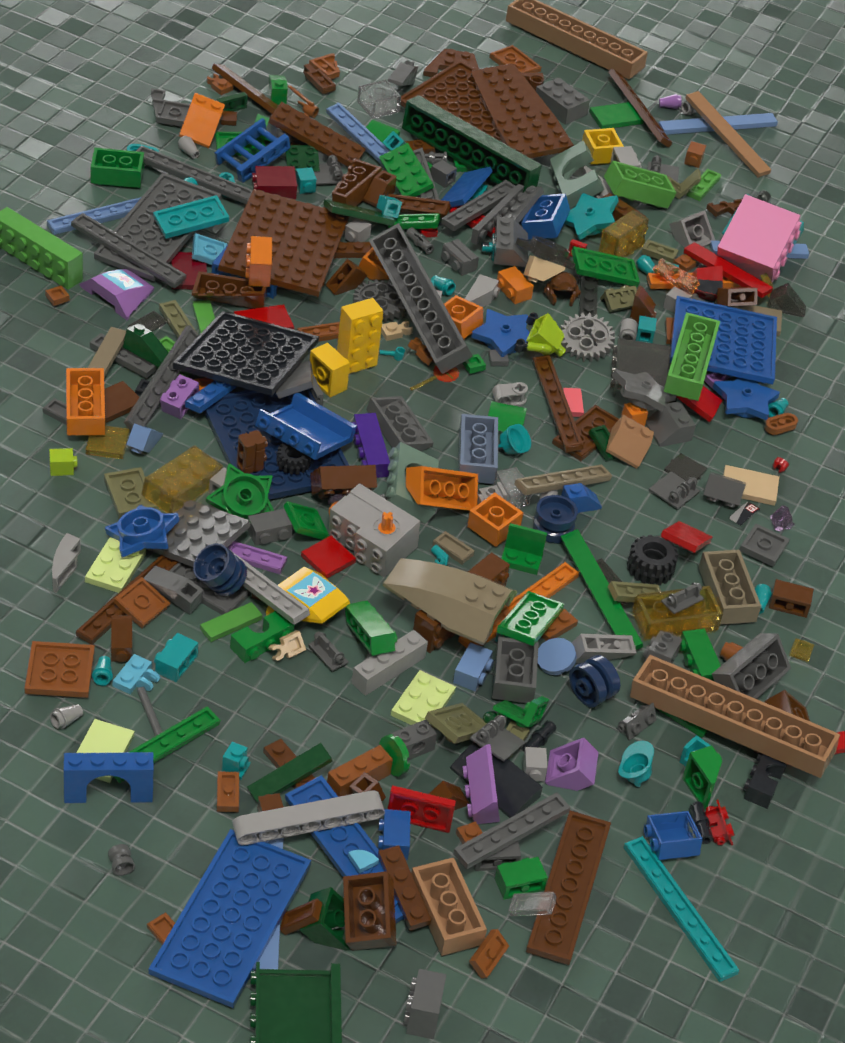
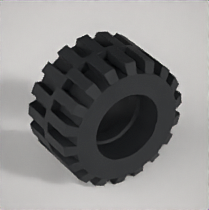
[627,535,679,585]

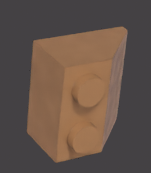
[606,415,654,469]

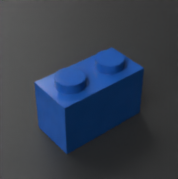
[378,809,411,860]

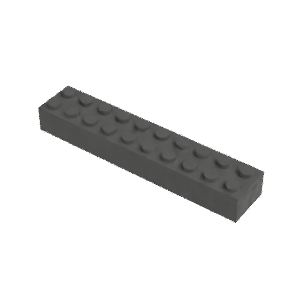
[369,223,473,374]

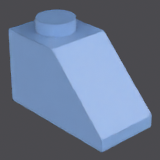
[126,423,163,454]

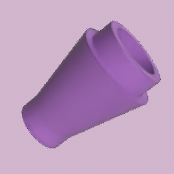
[659,94,682,109]

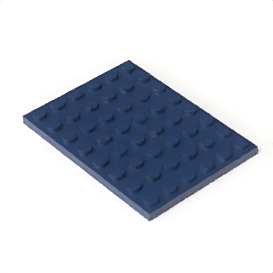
[204,389,350,500]

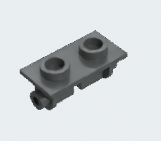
[661,583,704,614]
[308,631,349,671]
[617,703,657,740]

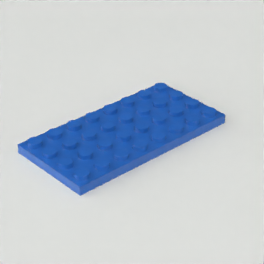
[148,829,311,1008]

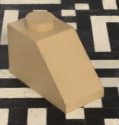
[523,255,565,283]

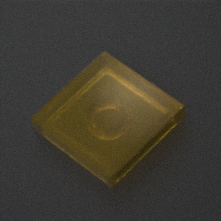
[86,426,130,459]

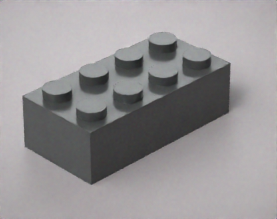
[712,633,791,699]

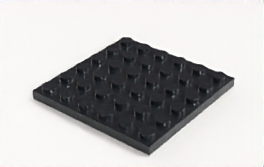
[173,311,319,396]

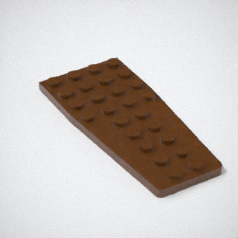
[471,64,574,158]

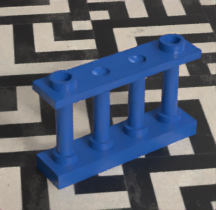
[214,118,290,183]

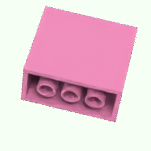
[717,194,802,285]

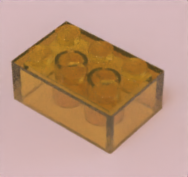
[599,210,649,258]

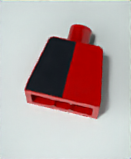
[683,266,723,301]

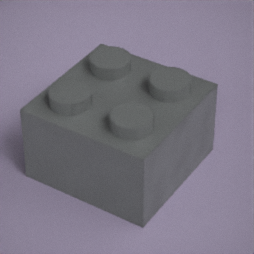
[403,969,447,1039]

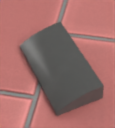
[367,396,434,451]

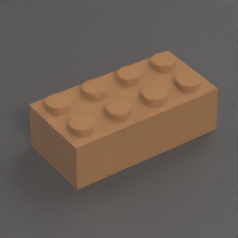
[411,857,487,956]

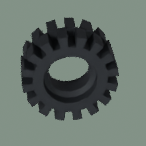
[276,443,311,475]

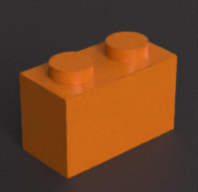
[497,266,534,304]

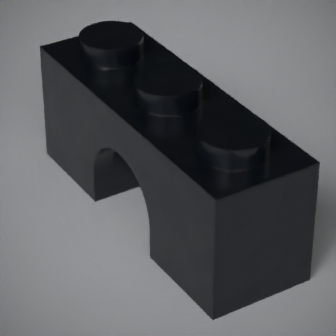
[743,752,787,809]

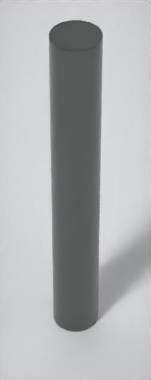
[137,687,163,736]

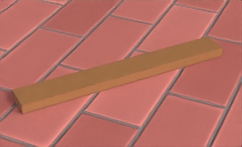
[685,91,771,177]

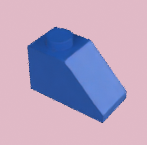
[561,483,602,513]

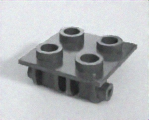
[314,155,343,185]
[647,155,679,182]
[649,471,700,509]
[470,715,526,761]

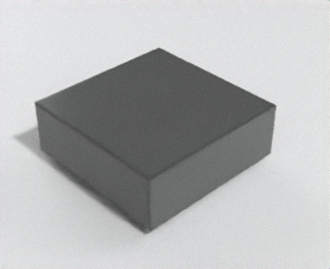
[488,350,509,366]

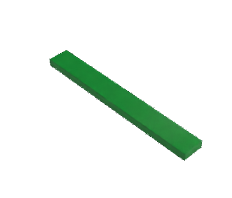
[561,529,643,650]

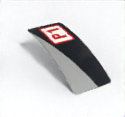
[729,502,760,526]

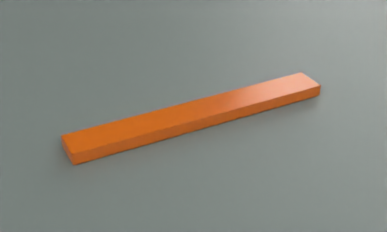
[458,562,579,648]

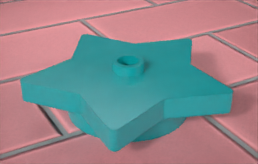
[564,193,619,240]

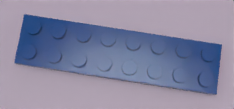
[285,775,404,923]

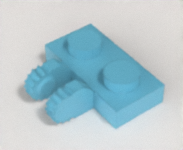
[112,654,160,695]

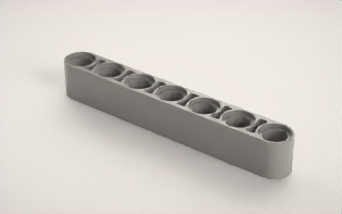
[232,791,385,845]

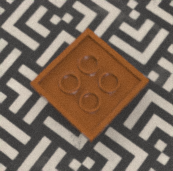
[25,641,95,698]

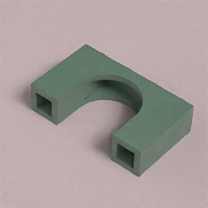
[550,140,605,208]
[385,442,439,524]

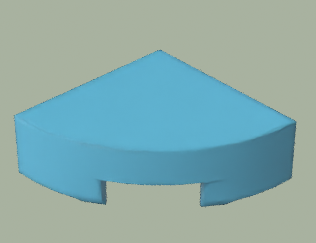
[348,850,379,873]

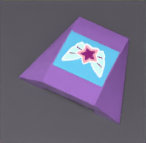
[80,269,154,320]

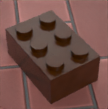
[310,465,377,499]
[343,871,397,951]

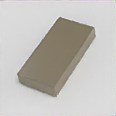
[432,531,475,565]

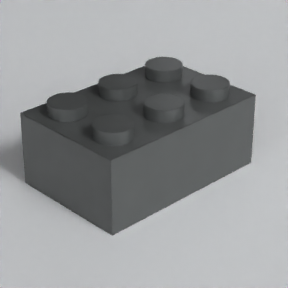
[536,77,590,125]
[492,637,539,703]

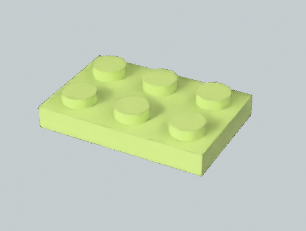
[85,538,146,593]
[391,670,456,725]

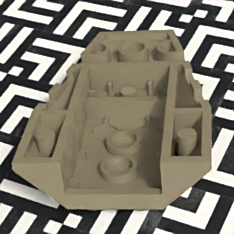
[383,558,517,646]

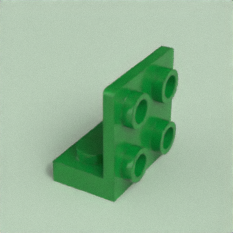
[501,523,547,575]
[493,696,550,728]

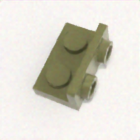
[600,285,637,313]

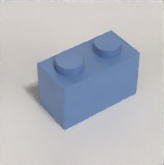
[453,642,494,692]

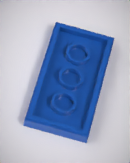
[441,167,493,208]

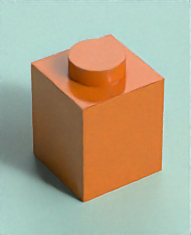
[621,403,648,427]

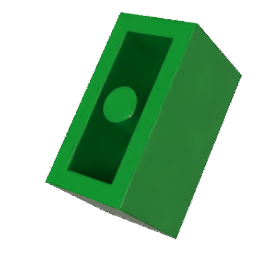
[494,857,548,900]

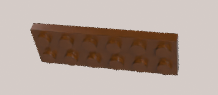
[268,102,366,167]

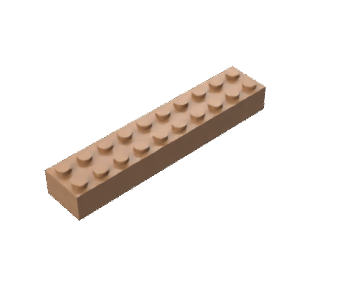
[506,0,648,79]
[630,655,840,778]

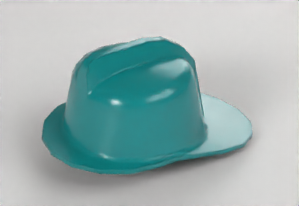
[498,424,531,455]
[618,741,654,787]

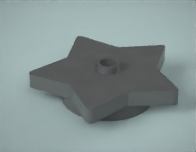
[612,369,677,412]

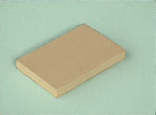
[723,465,780,506]

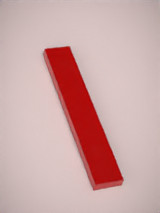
[683,242,773,298]

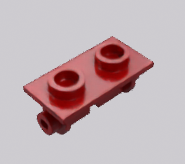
[705,800,735,846]

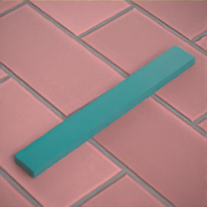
[623,836,739,982]

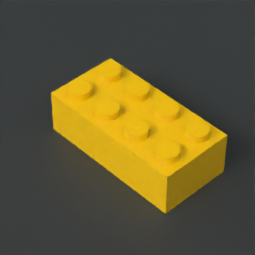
[337,298,383,374]

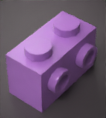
[160,374,200,419]

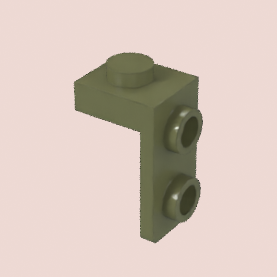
[668,169,701,199]

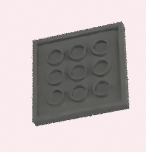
[145,499,250,567]

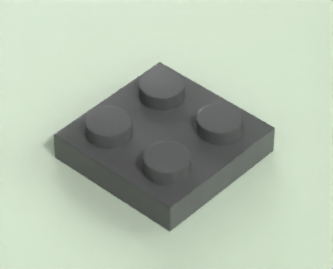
[739,524,790,567]

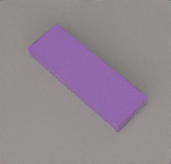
[228,541,287,574]

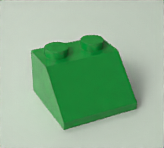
[682,745,722,810]

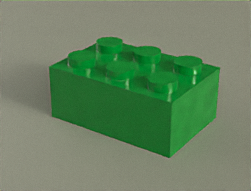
[91,148,144,188]

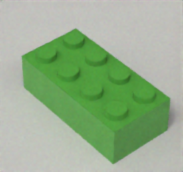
[604,161,676,209]

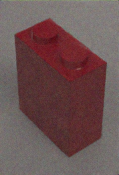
[252,166,297,199]

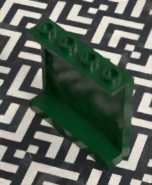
[250,962,342,1043]

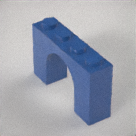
[64,752,153,803]

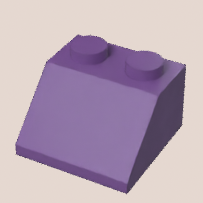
[545,738,599,791]

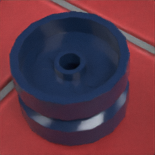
[533,495,578,543]
[569,655,621,707]

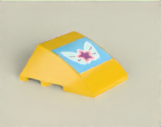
[266,567,350,623]

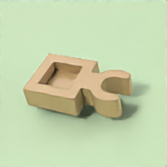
[381,321,413,341]
[269,631,306,660]

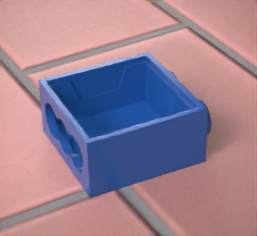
[644,811,702,860]

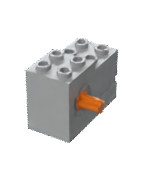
[329,483,420,577]

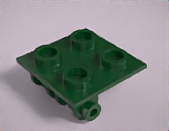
[285,145,320,172]

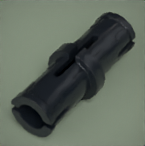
[522,720,557,751]
[690,801,713,844]

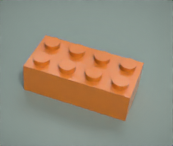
[66,368,105,436]

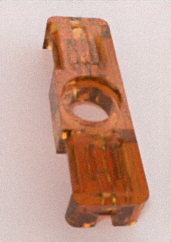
[653,259,700,294]

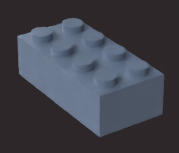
[458,414,498,484]

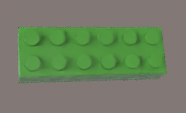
[0,207,83,290]
[664,312,720,401]

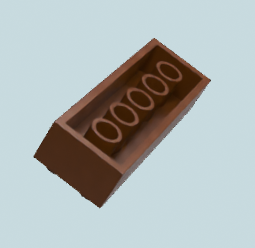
[413,552,510,653]

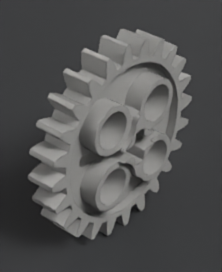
[560,312,615,362]

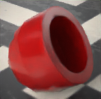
[773,457,789,473]

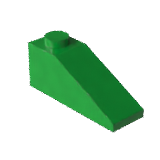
[269,75,288,105]

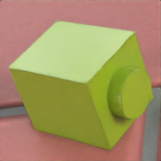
[49,448,77,476]

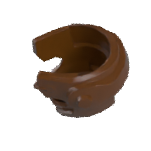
[544,271,581,306]

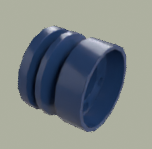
[193,543,247,596]

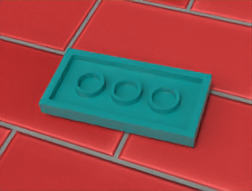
[153,195,229,239]

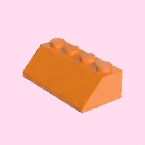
[406,466,478,511]

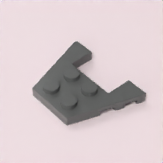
[151,88,212,127]

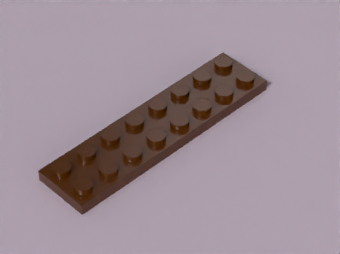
[526,810,611,965]

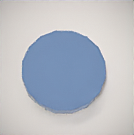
[538,638,577,675]

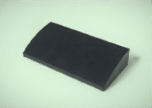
[450,742,543,818]

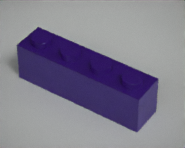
[351,413,390,478]

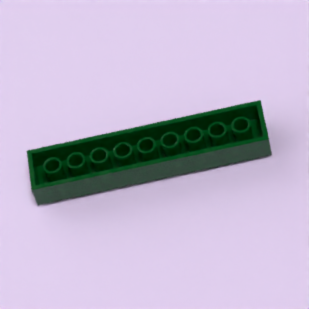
[402,95,542,193]

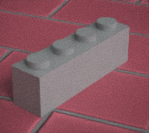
[352,630,428,696]

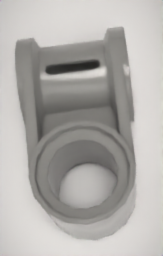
[492,382,528,406]

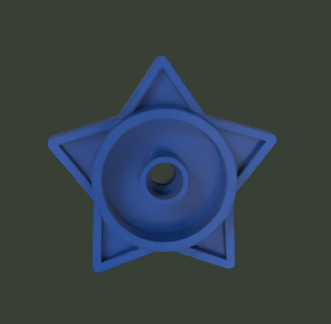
[471,309,530,357]
[713,377,780,420]
[105,505,180,557]

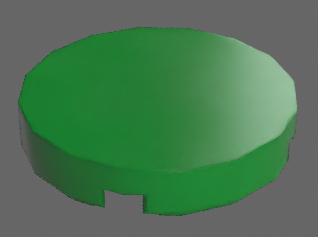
[379,734,410,777]

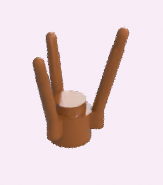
[288,85,319,119]

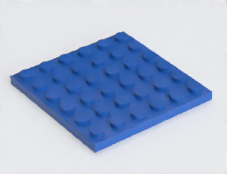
[670,296,777,385]

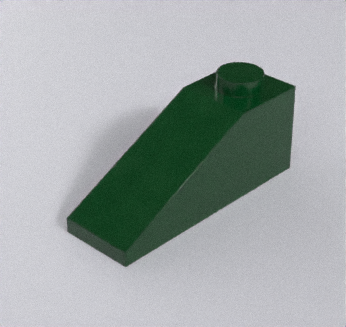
[123,324,169,367]

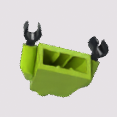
[514,312,566,357]

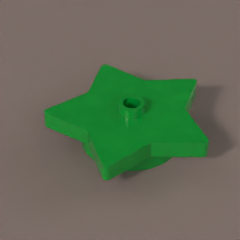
[205,464,274,520]

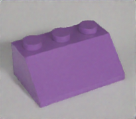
[463,744,500,824]

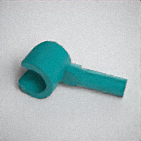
[380,347,405,361]

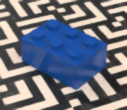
[522,194,570,240]

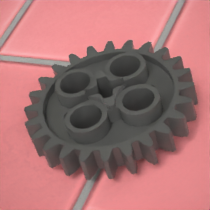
[353,279,407,322]

